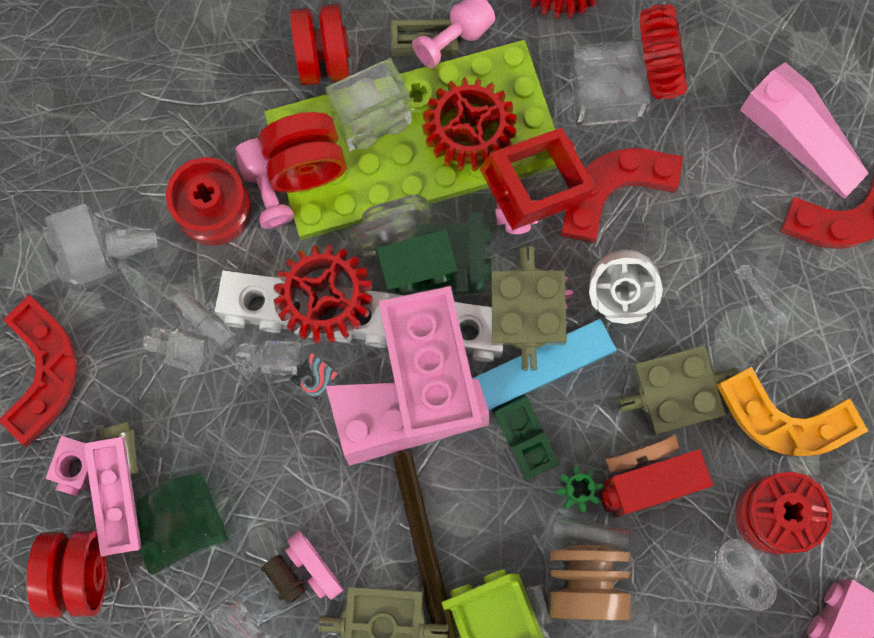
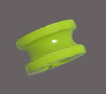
[401,78,432,114]

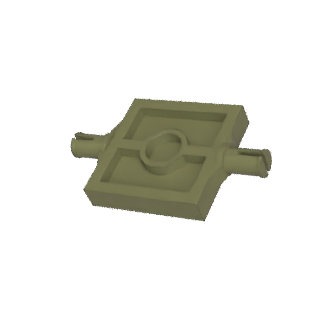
[491,246,567,371]
[617,346,738,435]
[318,587,448,638]

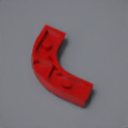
[560,148,683,243]
[780,174,874,249]
[0,295,77,447]

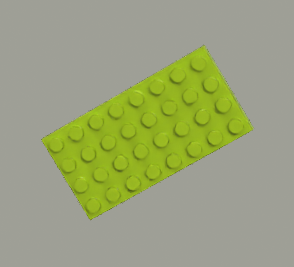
[264,40,557,241]

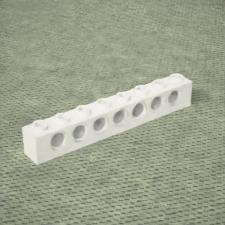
[215,271,503,362]

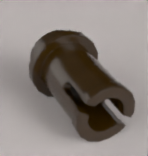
[261,554,306,605]

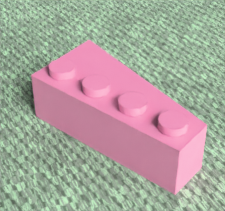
[326,379,489,466]

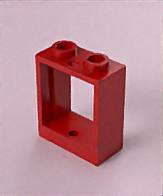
[480,128,596,231]
[599,449,713,518]

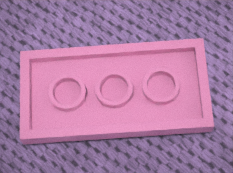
[379,286,482,443]

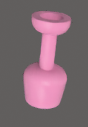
[412,0,495,69]
[235,138,295,229]

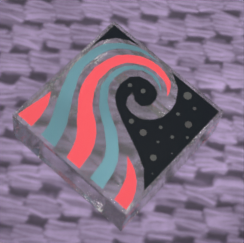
[289,352,340,403]

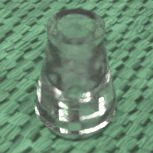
[104,226,158,260]

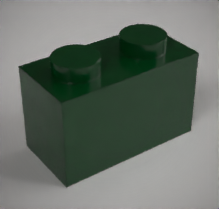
[375,229,458,294]

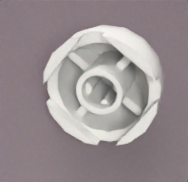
[589,249,663,324]

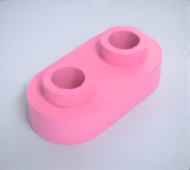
[285,530,344,600]

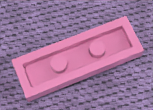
[84,437,142,557]

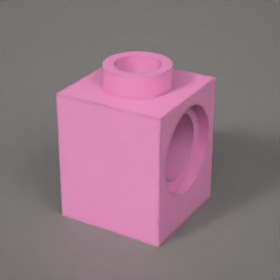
[45,436,91,496]

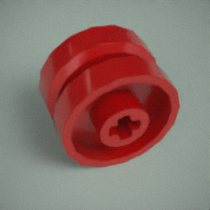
[290,3,350,86]
[258,112,347,193]
[165,157,252,246]
[26,531,107,618]

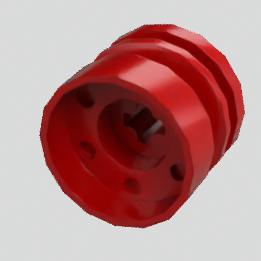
[735,471,833,555]

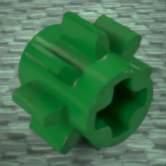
[555,466,603,513]

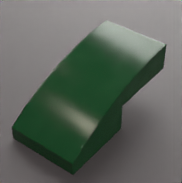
[492,394,559,480]

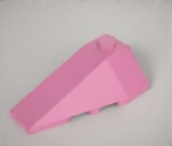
[740,62,869,199]

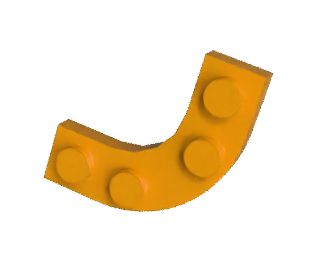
[716,367,868,456]

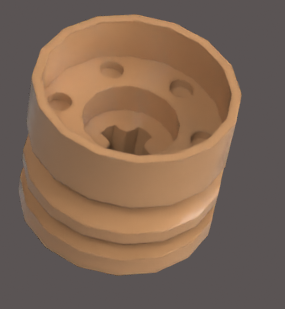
[550,545,632,620]

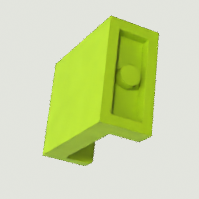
[441,569,544,638]

